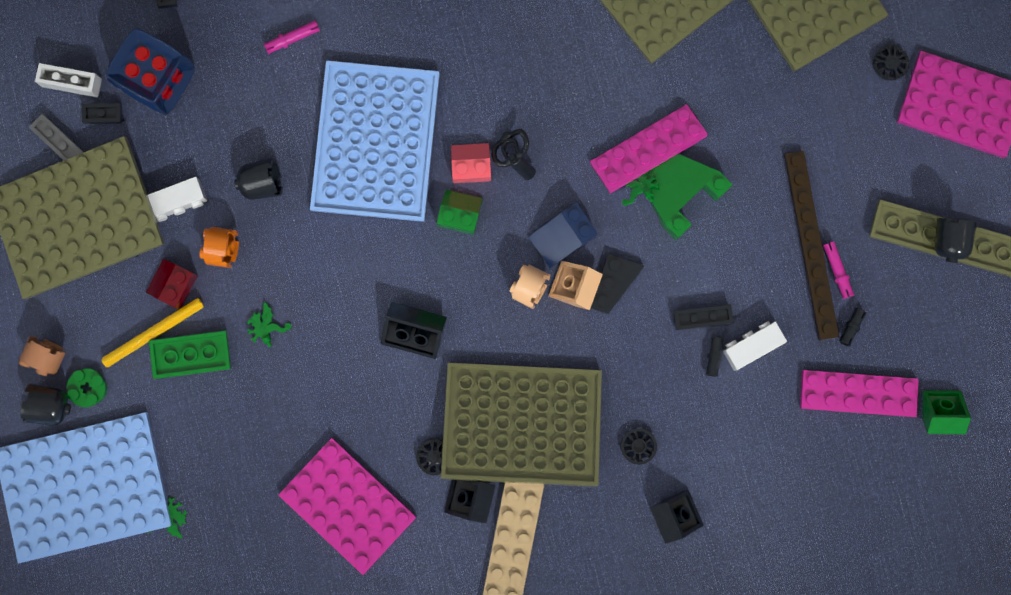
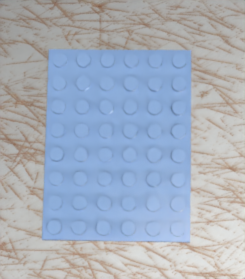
[310,61,439,222]
[0,412,172,564]

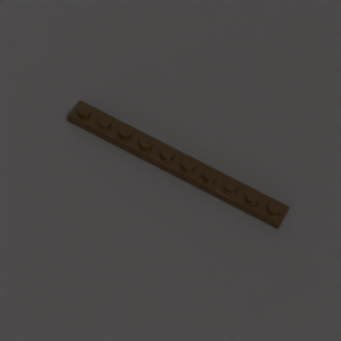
[784,151,839,340]

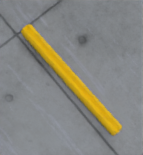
[101,298,204,367]

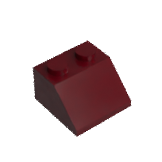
[146,259,198,309]

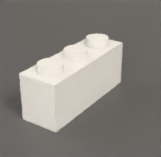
[35,63,102,97]
[148,177,208,222]
[723,321,787,371]

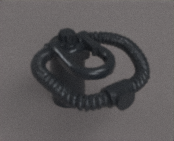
[491,129,536,180]

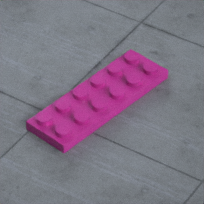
[590,104,707,194]
[800,370,918,417]

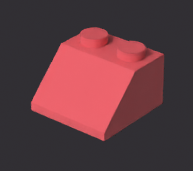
[451,143,491,183]

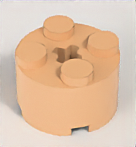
[510,264,550,309]

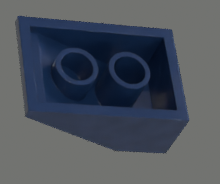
[529,203,598,268]

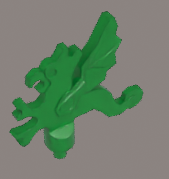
[622,172,659,206]
[247,302,292,348]
[147,497,187,538]

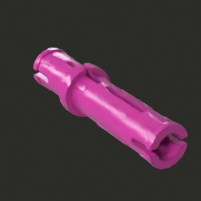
[263,20,320,54]
[823,241,855,299]

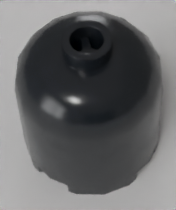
[234,158,283,200]
[935,218,977,263]
[21,384,71,426]

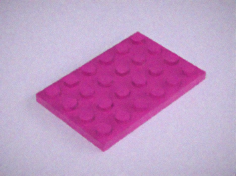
[897,51,1011,158]
[278,438,416,575]

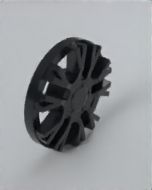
[873,45,910,81]
[621,428,657,465]
[416,439,443,475]

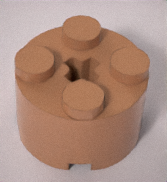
[19,336,66,376]

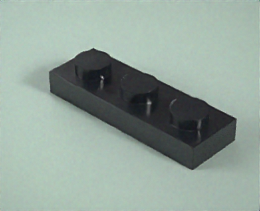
[673,304,734,331]

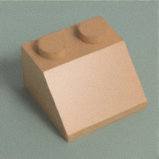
[549,261,603,310]

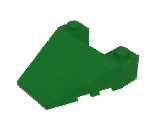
[645,154,733,241]

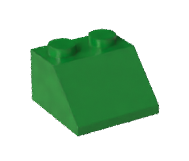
[437,190,483,235]
[923,390,971,434]

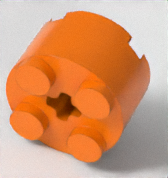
[200,227,239,268]

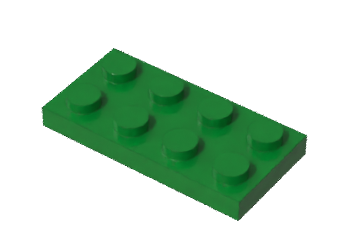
[149,331,231,379]

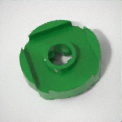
[67,369,107,407]

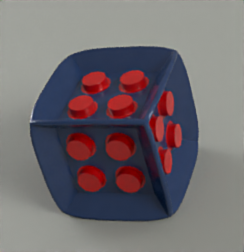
[106,28,195,115]

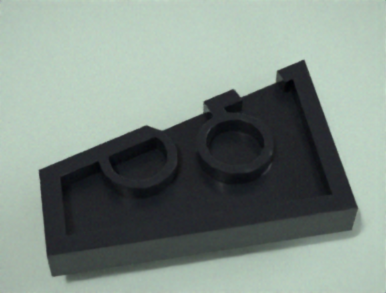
[591,254,644,314]

